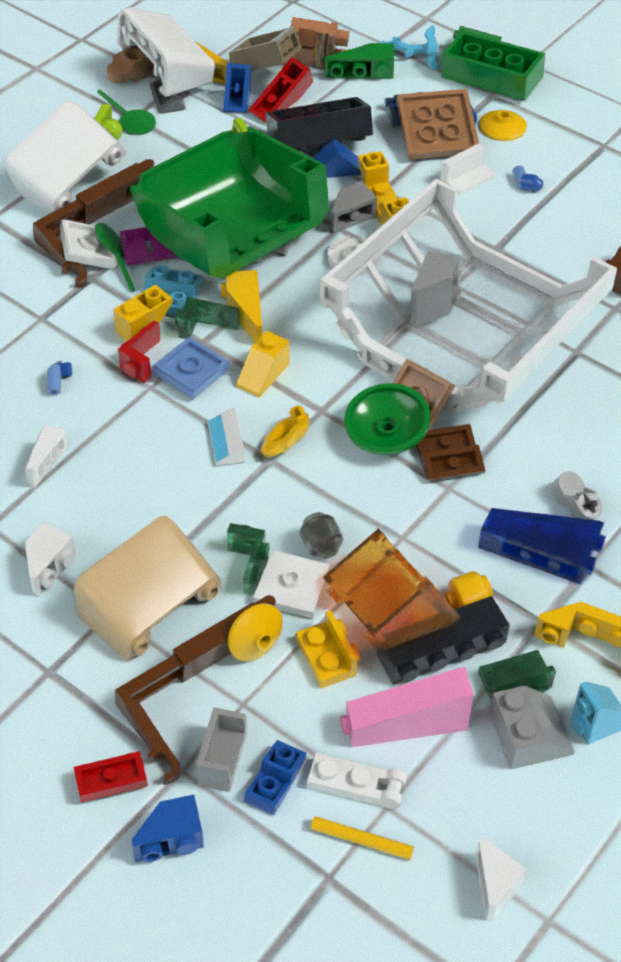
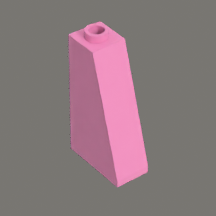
[340,667,474,748]

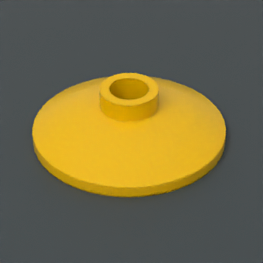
[479,110,527,141]
[227,603,283,661]

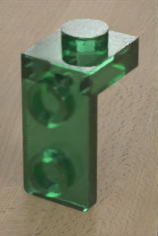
[175,297,240,339]
[227,523,270,595]

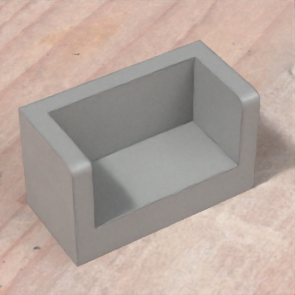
[196,707,247,792]

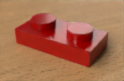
[73,751,148,803]

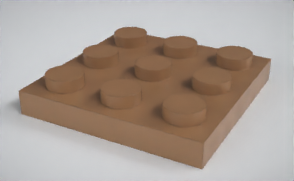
[396,89,479,160]

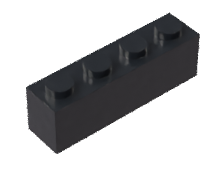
[376,596,510,685]

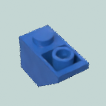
[131,794,204,862]

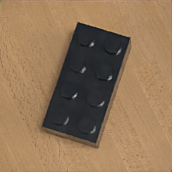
[265,97,373,150]

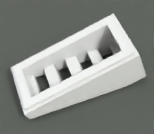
[25,425,67,488]

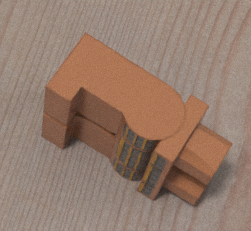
[290,17,350,69]

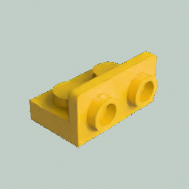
[296,610,360,689]

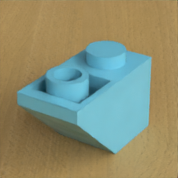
[571,682,621,745]

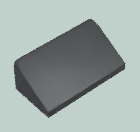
[149,77,186,114]

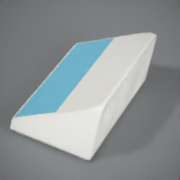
[208,407,244,466]

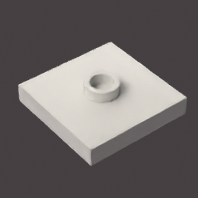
[60,219,118,270]
[253,550,330,619]

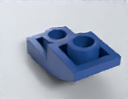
[244,740,307,815]

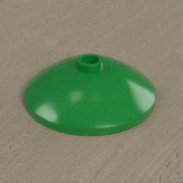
[344,383,431,455]

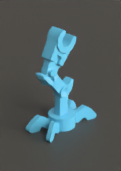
[378,25,438,70]

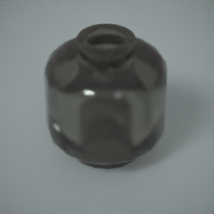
[299,512,344,559]

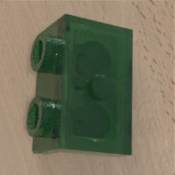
[478,650,556,701]

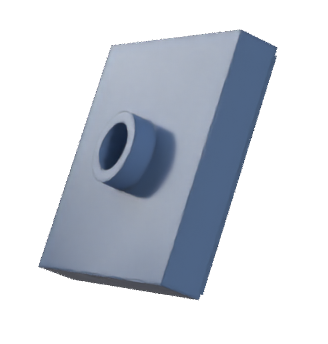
[152,336,230,399]

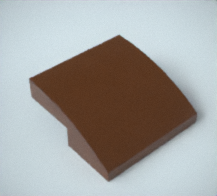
[416,424,486,482]

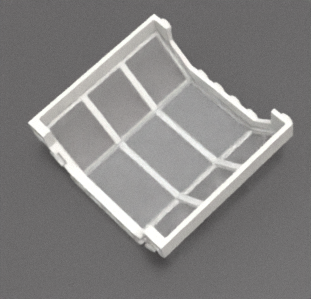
[320,179,617,414]

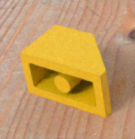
[237,330,290,398]

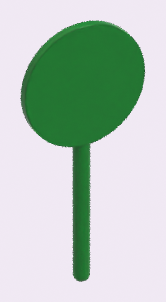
[97,89,156,135]
[95,223,135,292]

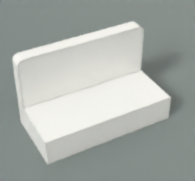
[440,143,496,196]

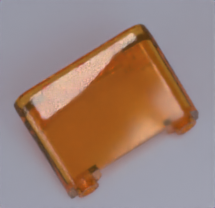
[323,528,461,650]

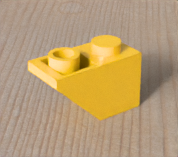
[113,284,173,341]

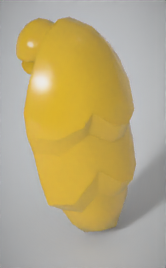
[261,405,310,458]

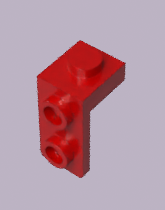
[118,320,161,383]

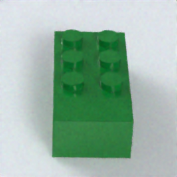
[441,31,545,101]

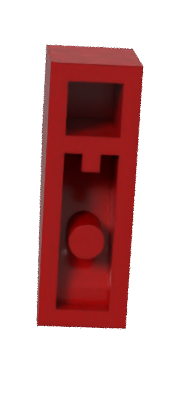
[249,57,314,124]

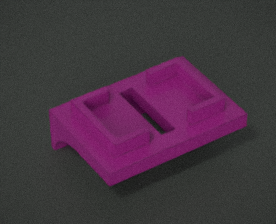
[120,227,178,266]

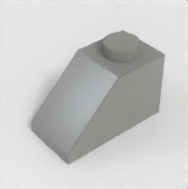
[331,181,377,233]

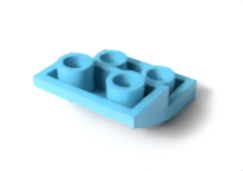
[140,265,203,318]

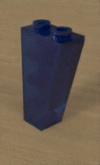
[478,508,606,585]

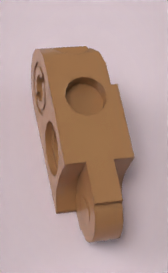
[107,45,154,83]

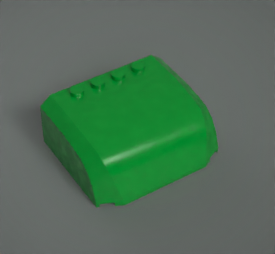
[130,126,329,279]

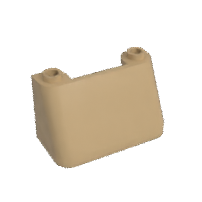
[74,515,221,662]

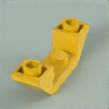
[358,151,409,225]
[534,601,621,648]

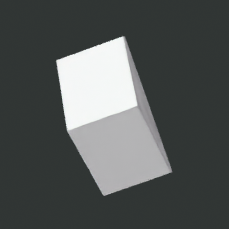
[476,839,527,921]

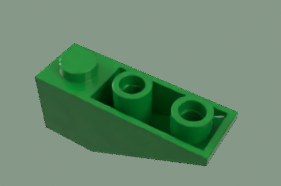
[325,43,394,79]

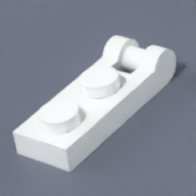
[307,753,407,809]

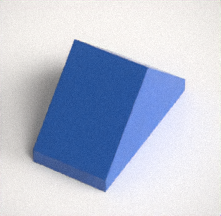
[223,63,252,113]
[313,139,361,178]

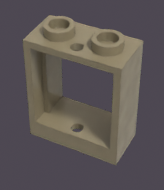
[228,26,302,72]

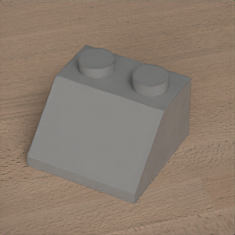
[411,251,462,328]
[489,686,575,769]

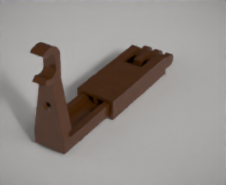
[33,159,154,288]
[115,595,276,784]

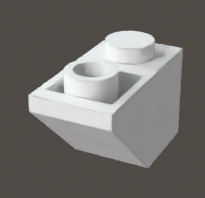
[25,522,76,597]

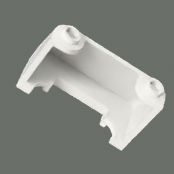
[117,7,215,97]
[5,101,126,214]

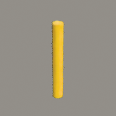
[311,816,414,860]

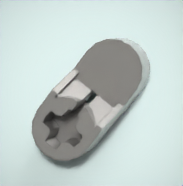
[552,471,602,523]

